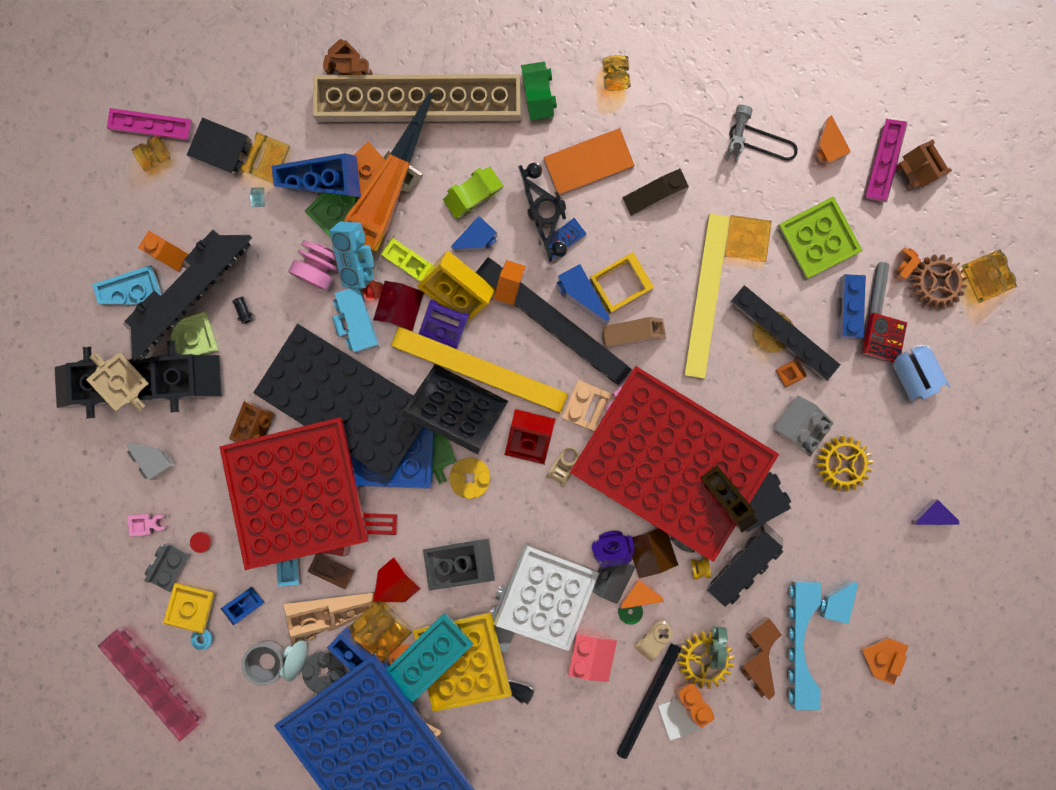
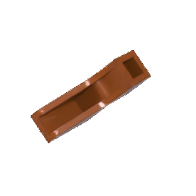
[740,617,782,700]

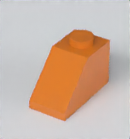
[815,115,851,167]
[138,230,188,272]

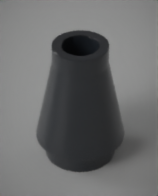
[508,679,535,705]

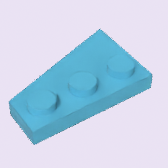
[92,265,162,305]

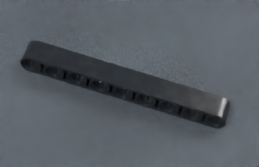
[475,257,632,386]

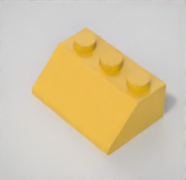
[417,250,495,321]

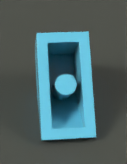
[818,581,859,624]

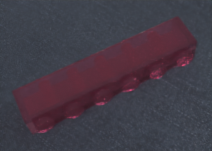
[98,627,204,742]

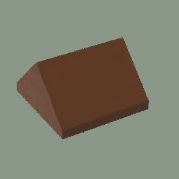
[631,528,678,579]

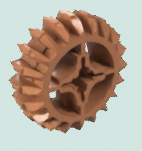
[910,254,967,310]

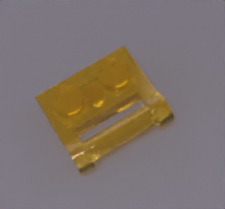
[241,132,290,183]

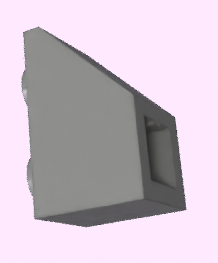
[126,443,175,480]

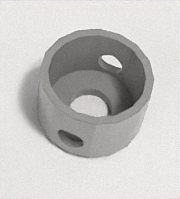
[242,641,286,686]

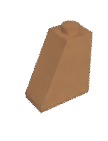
[602,317,666,347]

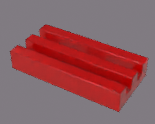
[363,513,398,535]

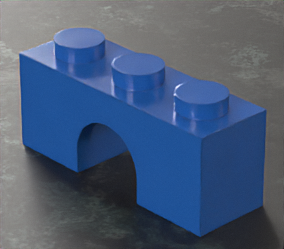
[837,274,866,340]

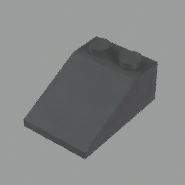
[423,539,495,591]

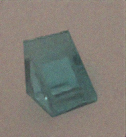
[250,187,265,207]

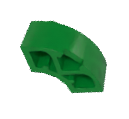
[521,61,557,120]

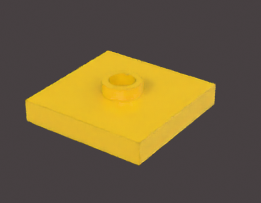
[163,583,215,634]

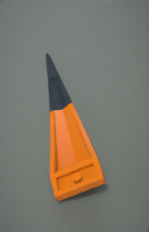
[344,92,433,252]

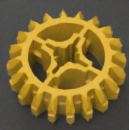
[816,436,873,492]
[677,631,734,689]

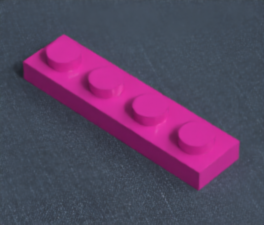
[107,108,193,141]
[866,119,908,202]

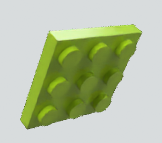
[778,196,863,280]

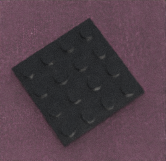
[402,364,508,454]

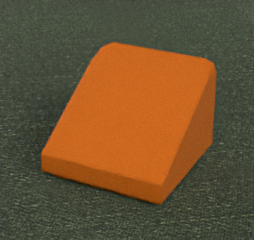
[776,358,807,388]

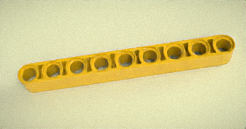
[390,327,569,413]

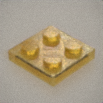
[725,215,772,262]

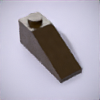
[622,168,689,216]
[700,465,759,533]

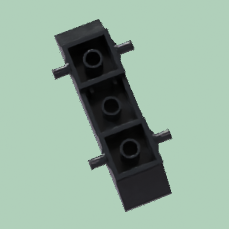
[123,230,253,363]
[55,341,222,419]

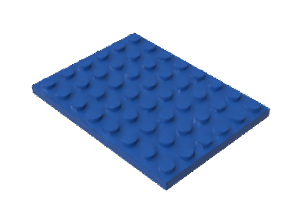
[274,653,475,790]

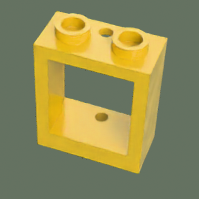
[589,252,654,315]

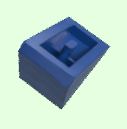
[221,587,264,626]

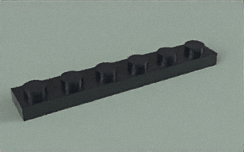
[730,285,841,381]

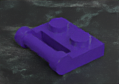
[419,300,470,349]

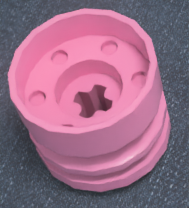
[288,240,338,291]

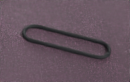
[730,124,798,160]

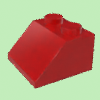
[504,409,555,465]

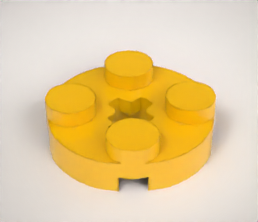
[449,457,491,499]

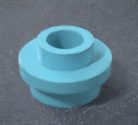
[191,629,212,650]

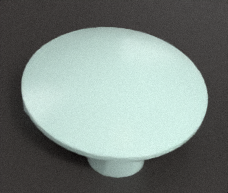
[280,640,307,682]

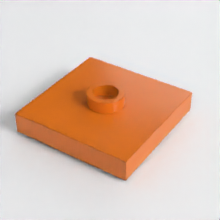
[353,141,385,195]

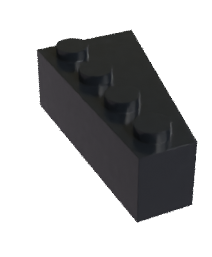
[707,523,783,607]

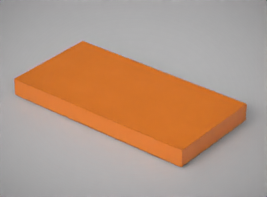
[543,128,635,195]

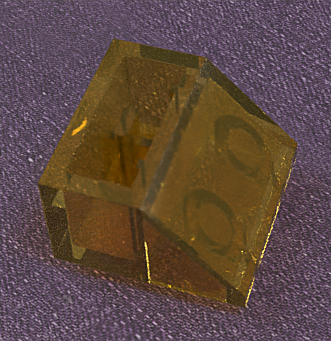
[962,249,1017,303]
[349,602,412,662]

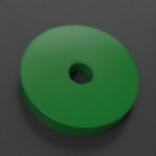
[618,606,643,625]

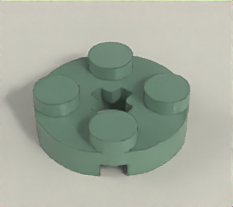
[709,626,728,670]

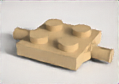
[86,352,148,412]

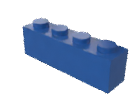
[327,627,389,670]

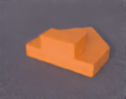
[861,637,908,685]

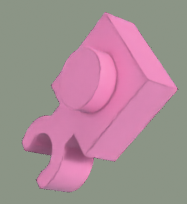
[127,514,166,537]

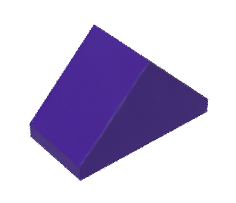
[912,499,959,525]

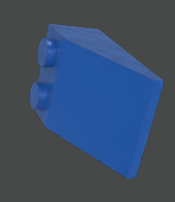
[556,264,610,326]

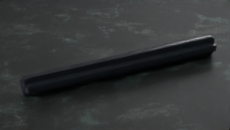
[617,643,681,759]

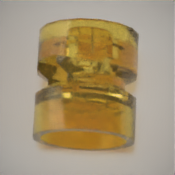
[602,55,631,91]
[132,135,171,172]

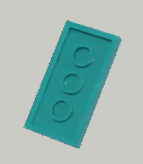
[387,612,474,703]

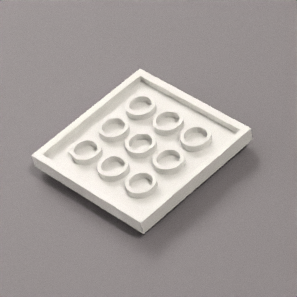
[494,545,599,651]

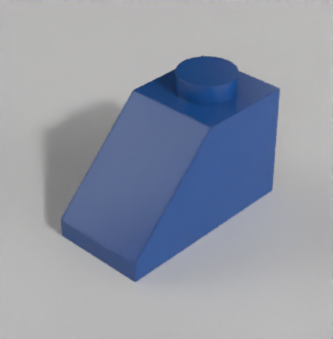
[451,216,498,252]

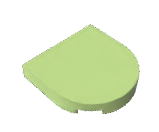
[171,311,219,355]

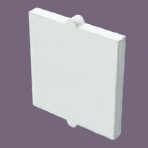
[658,698,703,741]

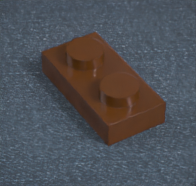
[308,553,355,589]

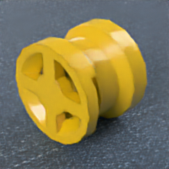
[690,558,711,580]

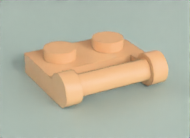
[562,380,612,432]

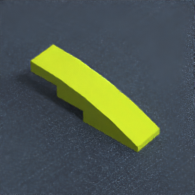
[380,238,433,282]

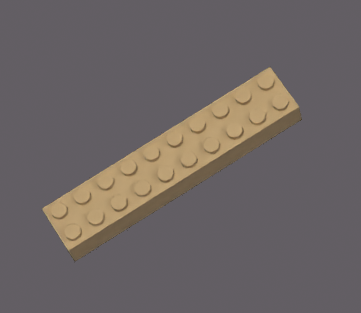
[313,74,521,122]

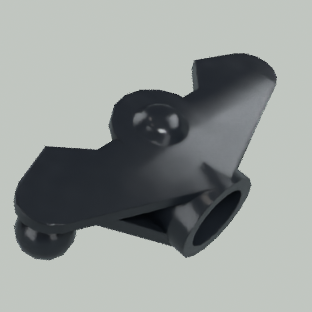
[518,162,568,262]

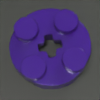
[592,531,634,568]

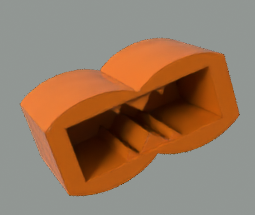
[674,682,714,728]

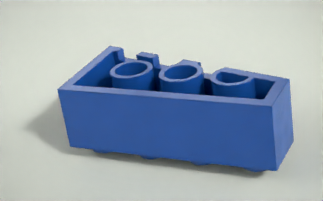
[272,153,361,197]

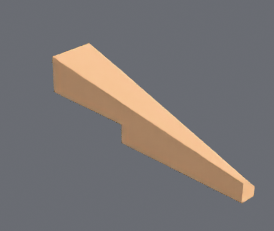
[283,592,389,646]

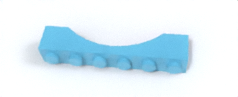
[788,581,821,710]

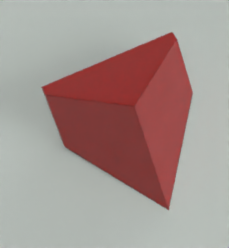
[373,557,421,602]

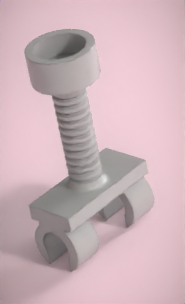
[726,105,753,163]

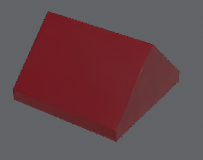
[373,281,424,331]

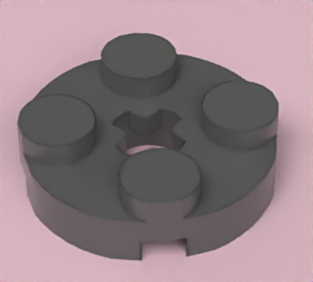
[302,651,345,694]

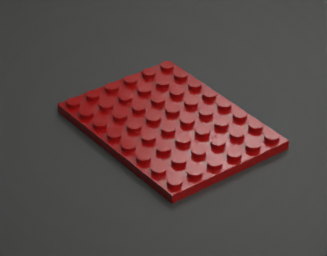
[569,365,779,562]

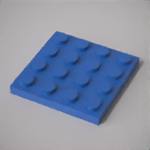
[350,428,435,489]

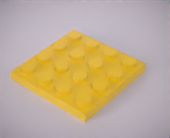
[413,612,512,712]

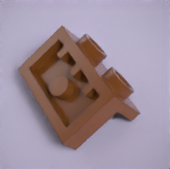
[229,401,274,443]

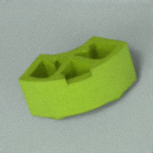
[443,166,504,219]

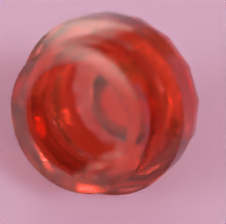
[362,280,384,300]

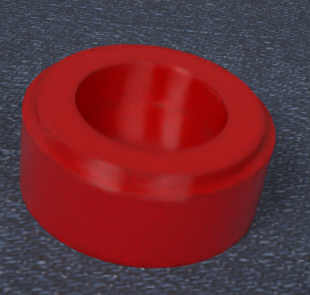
[190,532,212,553]

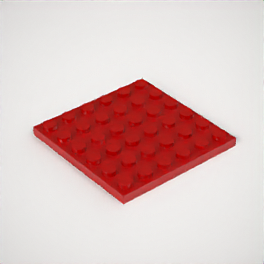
[219,418,369,570]

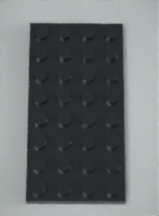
[253,323,424,480]

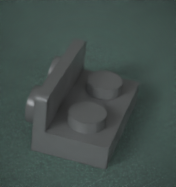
[144,543,191,592]

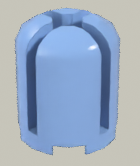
[893,345,951,404]

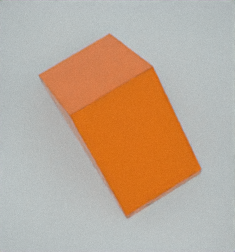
[494,260,526,306]
[619,580,664,609]

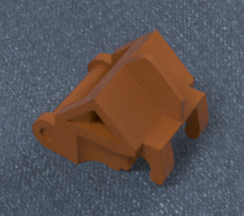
[323,39,373,75]
[896,140,952,191]

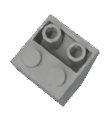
[774,395,834,456]

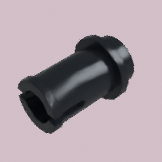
[232,296,253,324]

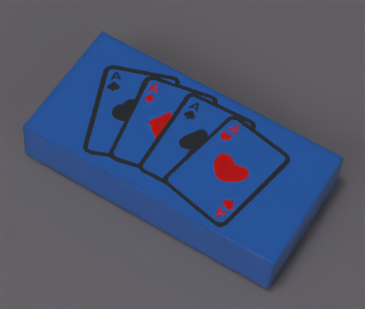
[546,217,587,259]

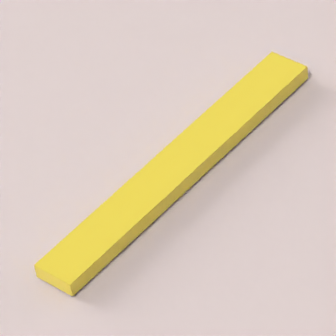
[684,214,730,379]

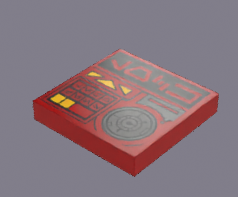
[862,313,908,362]

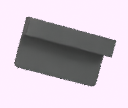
[592,564,635,604]

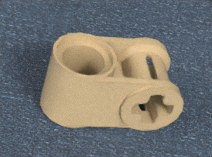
[546,447,579,487]
[635,621,673,662]

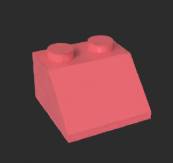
[567,632,617,682]

